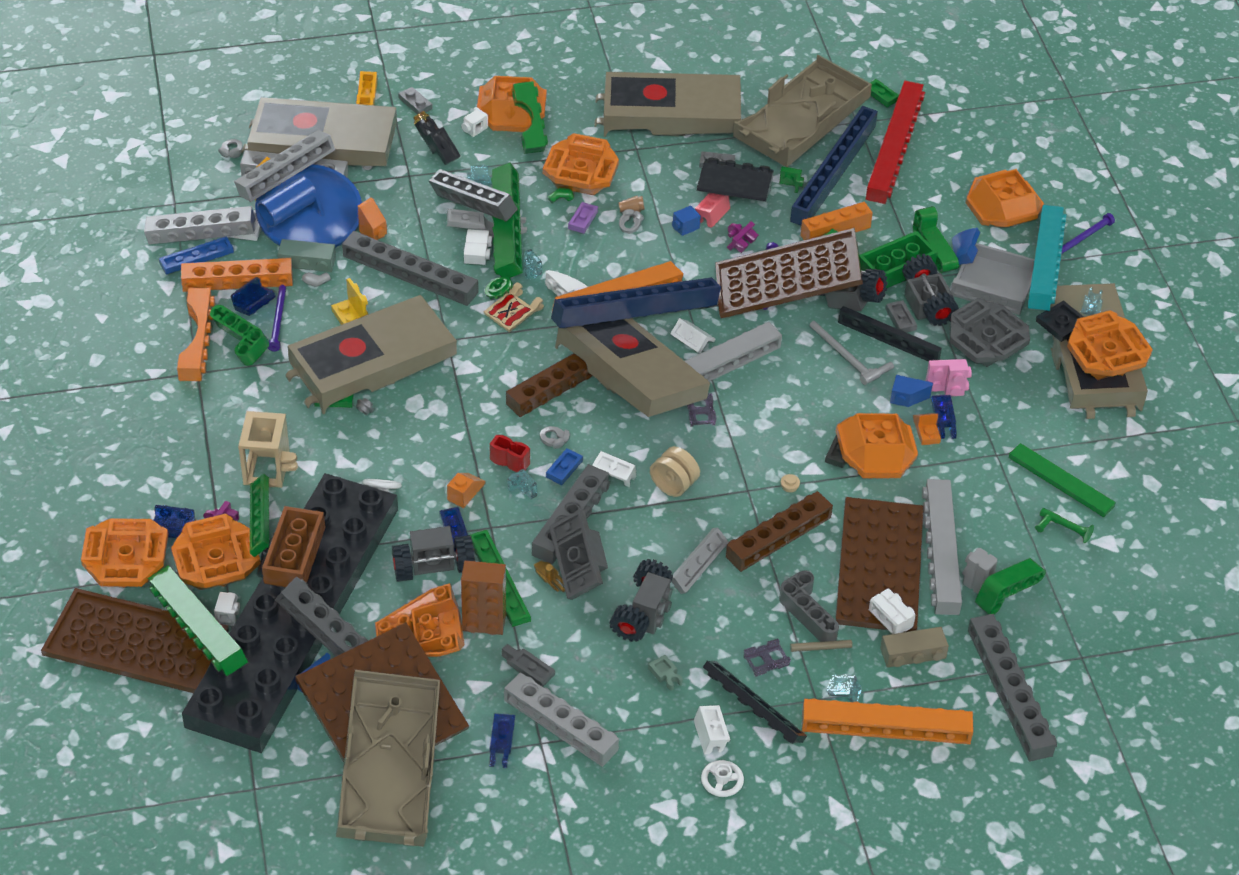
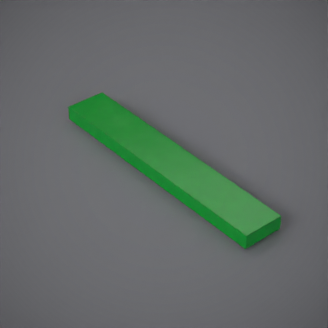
[1008,443,1116,517]
[250,474,269,557]
[470,530,531,627]

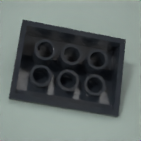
[696,157,774,202]

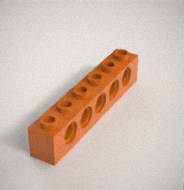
[181,258,293,292]

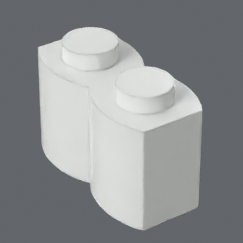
[464,229,492,265]

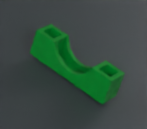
[511,81,548,154]

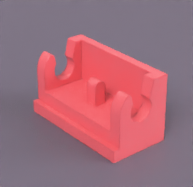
[695,193,730,228]

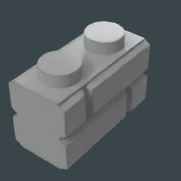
[962,548,998,594]

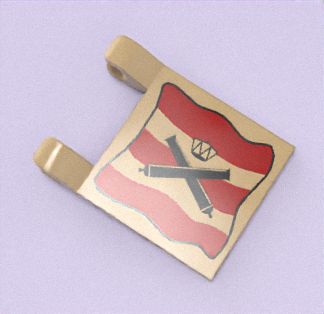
[483,282,544,332]

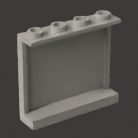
[951,243,1035,315]

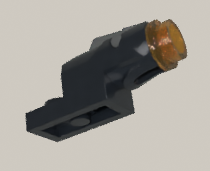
[413,111,461,165]

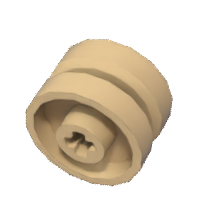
[650,446,700,497]

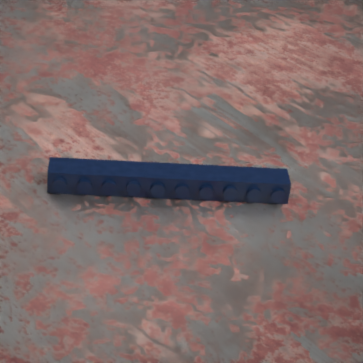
[790,106,878,226]
[551,277,721,328]

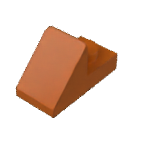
[913,413,941,445]

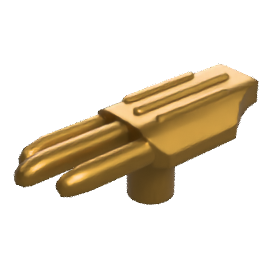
[534,560,565,592]

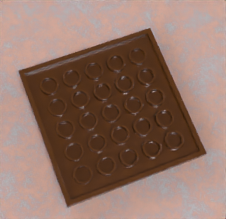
[295,622,469,762]

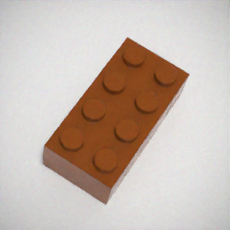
[262,506,325,587]
[461,560,506,635]

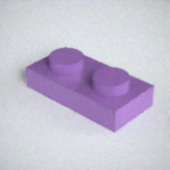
[568,202,598,234]

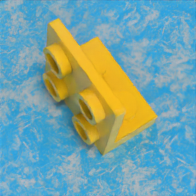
[331,278,368,325]

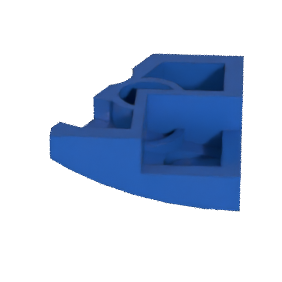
[952,228,980,265]

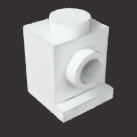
[461,107,488,137]
[214,592,240,626]

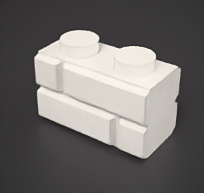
[869,589,915,634]

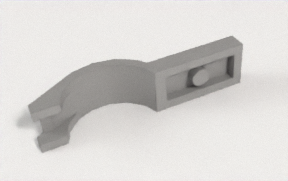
[446,209,527,238]

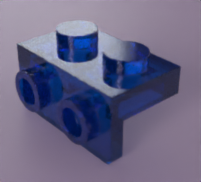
[230,277,276,316]
[153,505,196,539]

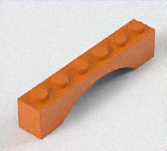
[177,288,215,381]

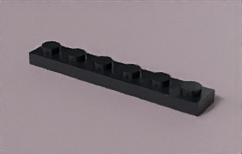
[838,306,942,362]
[703,661,807,744]

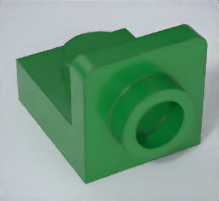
[779,166,804,193]

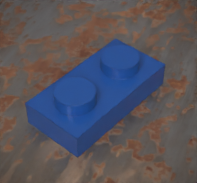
[546,448,583,485]

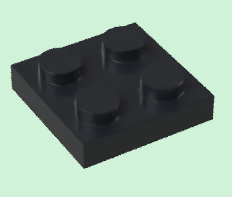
[1036,300,1084,342]

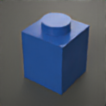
[672,205,701,236]

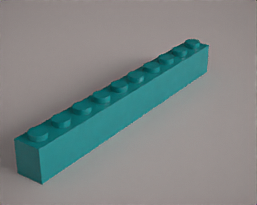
[1028,205,1067,311]

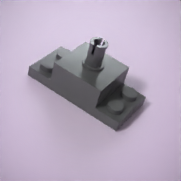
[549,509,608,600]

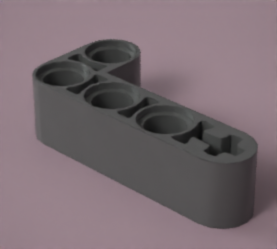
[779,570,839,642]

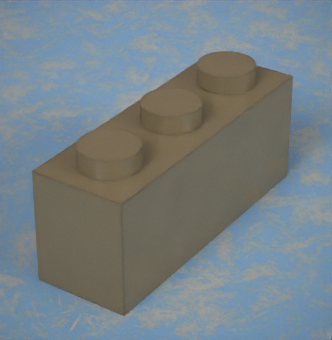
[880,627,949,668]

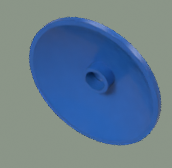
[255,164,362,248]

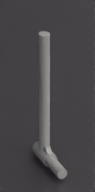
[810,321,894,385]

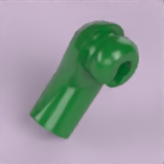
[547,188,574,204]

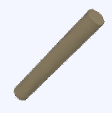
[790,640,852,652]

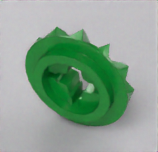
[485,277,513,299]

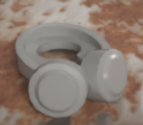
[218,139,243,158]
[619,209,644,234]
[540,426,570,449]

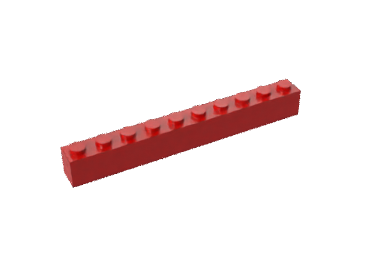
[865,80,926,204]

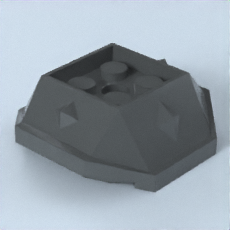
[950,298,1030,367]

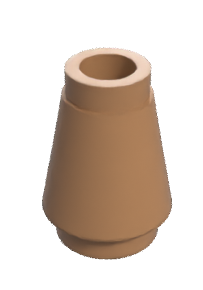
[619,195,645,212]

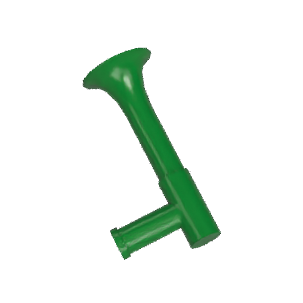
[1035,508,1094,544]

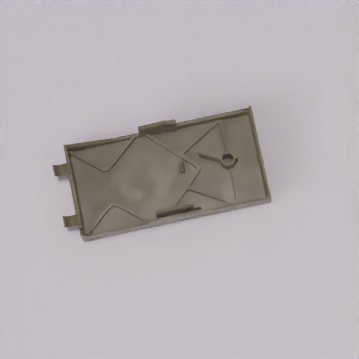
[733,55,872,167]
[336,670,440,847]

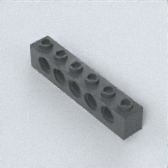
[429,169,518,221]
[532,464,610,564]
[275,576,368,656]

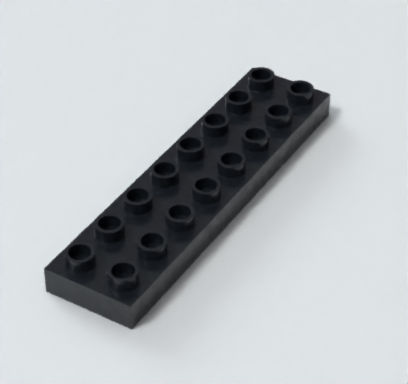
[182,473,398,754]

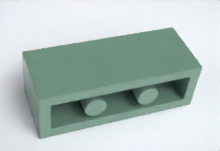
[277,239,336,272]

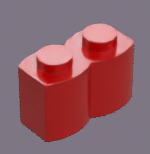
[490,435,530,473]

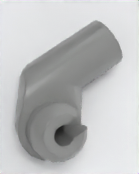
[302,272,331,287]

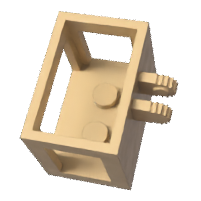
[239,411,298,488]

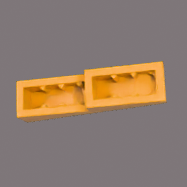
[356,71,378,105]

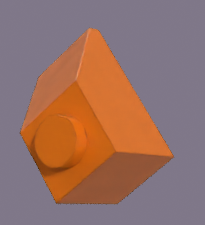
[358,197,387,240]
[447,473,485,508]

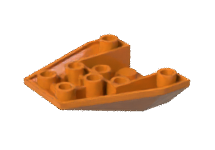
[375,583,465,657]

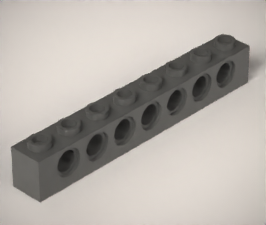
[342,231,478,306]
[968,614,1057,762]

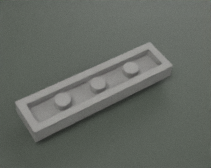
[671,527,729,594]

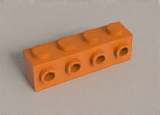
[800,202,873,240]

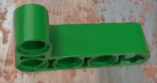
[913,206,959,273]
[210,305,269,366]
[975,558,1046,615]

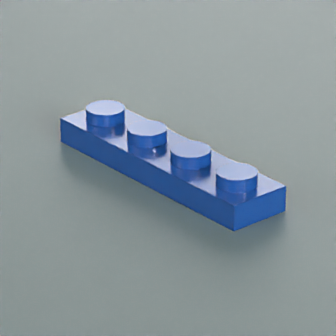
[159,237,234,274]

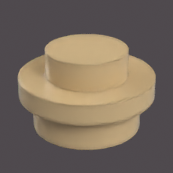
[781,474,800,492]

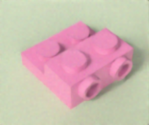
[925,359,972,396]

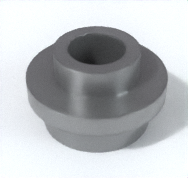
[356,398,374,415]

